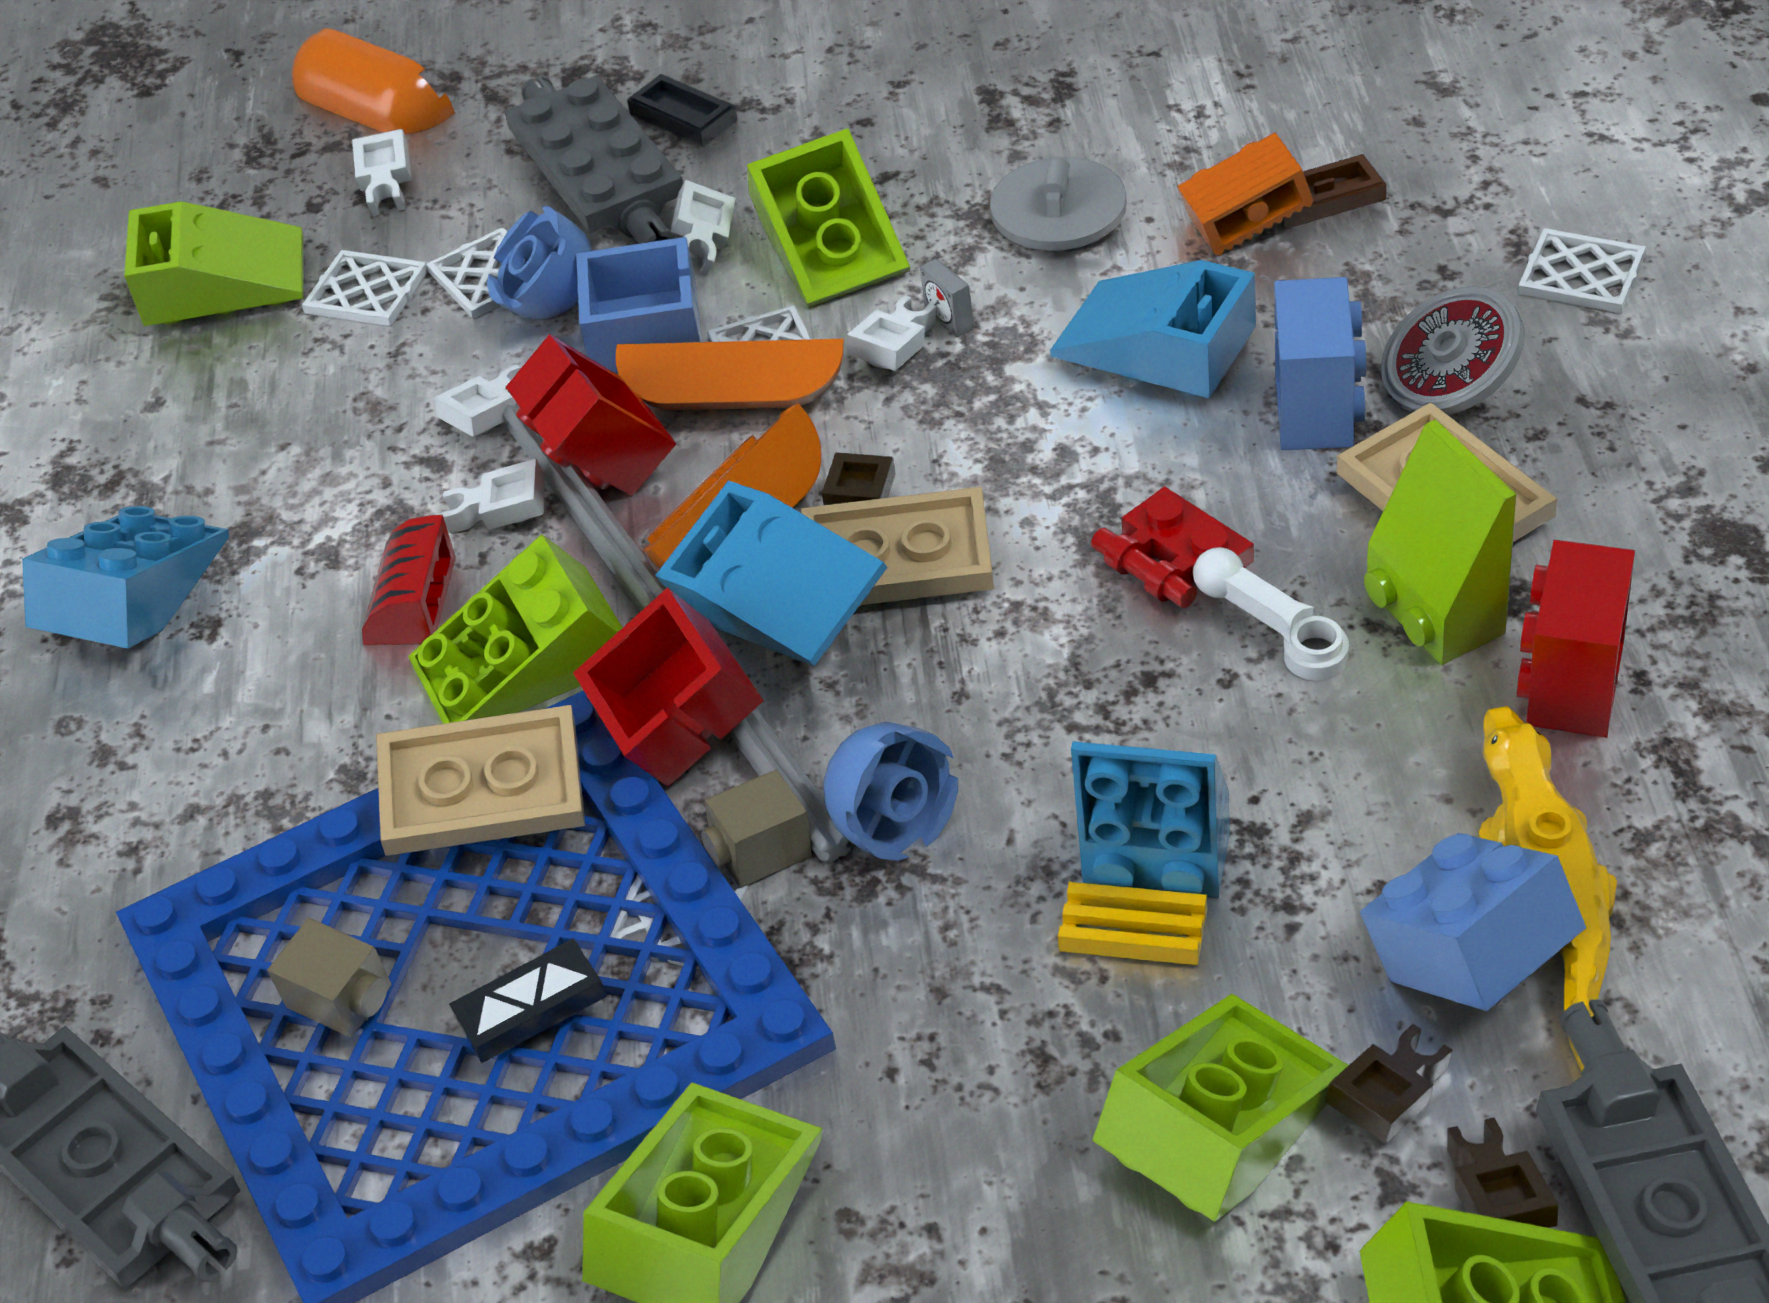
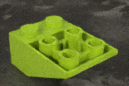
[124,201,303,326]
[408,534,623,724]

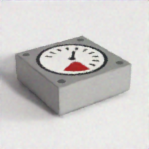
[920,258,973,338]

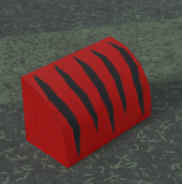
[362,515,456,645]

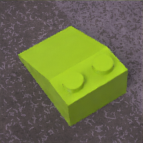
[747,128,910,308]
[1364,419,1516,665]
[1092,993,1349,1222]
[582,1082,823,1303]
[1359,1201,1625,1303]

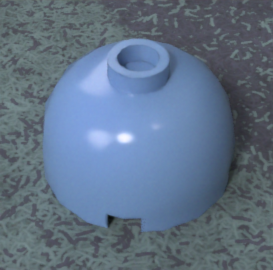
[487,206,592,319]
[823,721,958,861]

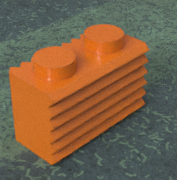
[1177,132,1314,256]

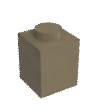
[701,769,812,888]
[267,917,392,1038]

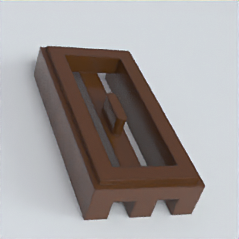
[1280,154,1387,230]

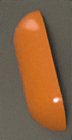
[292,28,455,134]
[616,338,844,411]
[643,403,821,568]

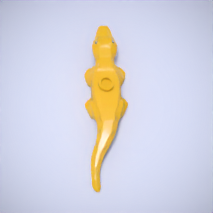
[1478,706,1617,1073]

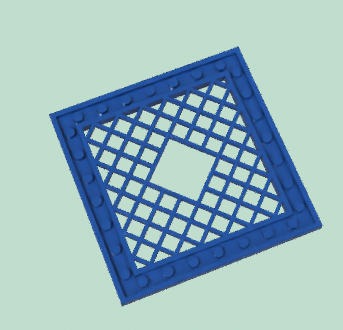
[116,690,836,1303]

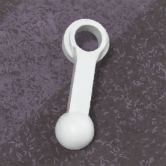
[1193,547,1349,681]

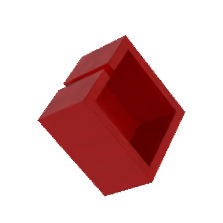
[505,334,677,496]
[1516,539,1635,738]
[573,587,764,786]

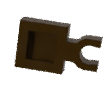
[1325,1024,1453,1144]
[1447,1117,1559,1228]

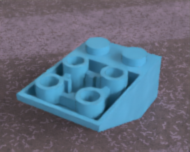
[1050,260,1256,399]
[655,481,888,666]
[22,506,229,649]
[1071,741,1230,898]

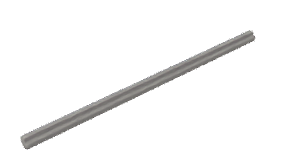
[503,403,852,863]

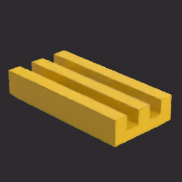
[1058,882,1207,965]

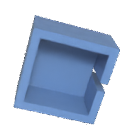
[576,237,702,373]
[1274,277,1366,450]
[1359,833,1586,1011]

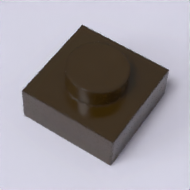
[822,452,896,505]

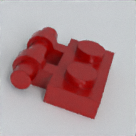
[1091,486,1254,609]

